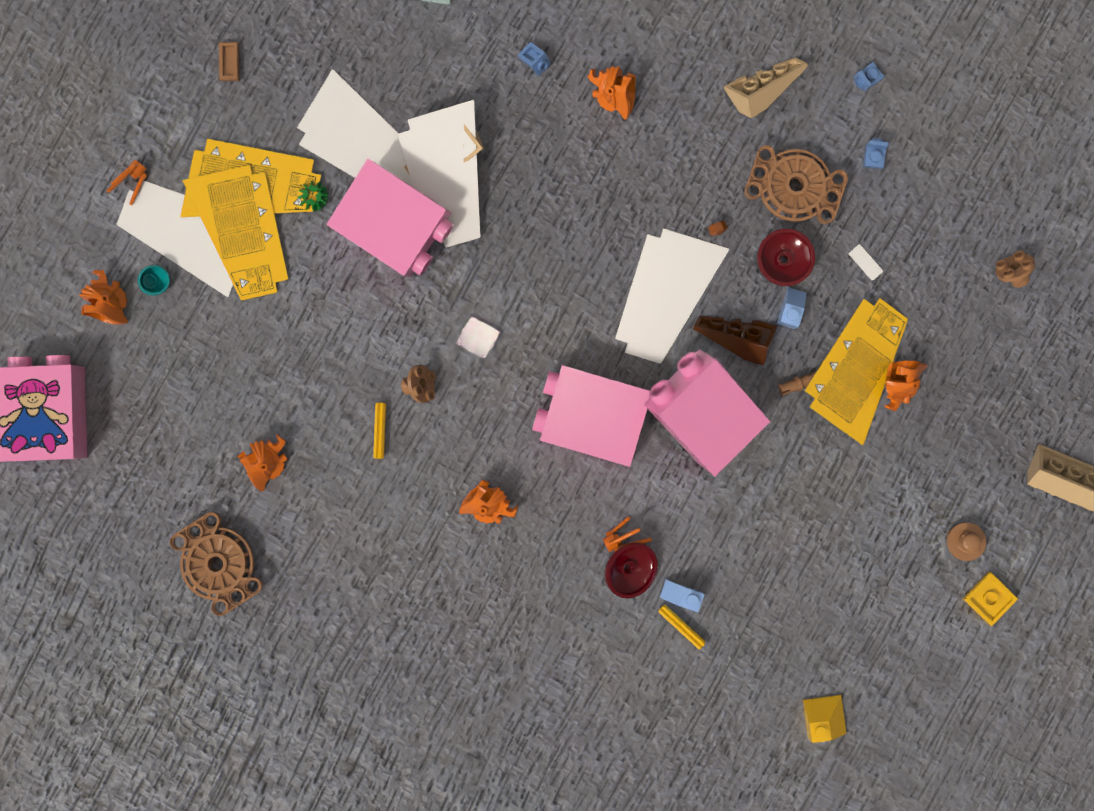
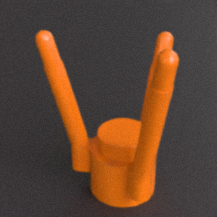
[107,159,147,205]
[603,517,652,552]

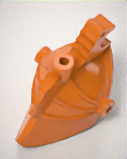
[587,66,636,120]
[79,270,128,324]
[885,360,927,411]
[237,434,287,492]
[459,479,518,524]

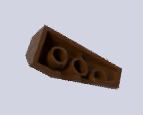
[693,316,777,366]

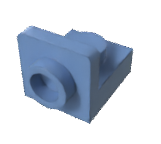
[518,42,551,76]
[853,62,884,92]
[863,138,889,169]

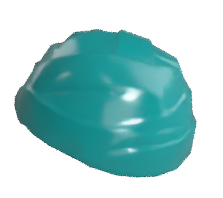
[137,265,170,296]

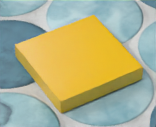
[962,571,1018,626]

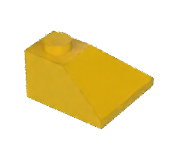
[803,695,847,743]

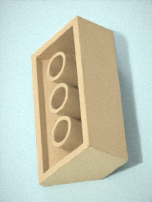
[1027,444,1094,511]

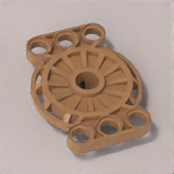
[744,145,848,225]
[170,512,263,616]

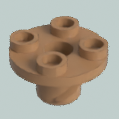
[995,251,1036,288]
[401,365,436,403]
[947,522,986,561]

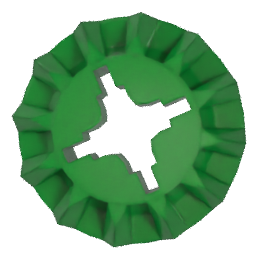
[297,181,328,212]

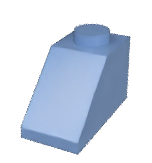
[776,287,806,329]
[660,579,704,612]

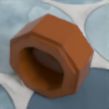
[708,220,728,236]

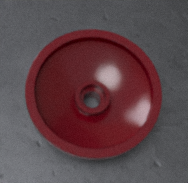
[757,229,815,287]
[605,542,658,598]

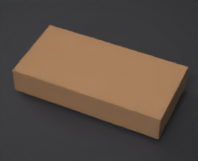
[219,42,240,82]

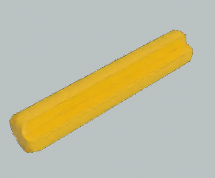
[373,402,386,459]
[658,604,706,649]

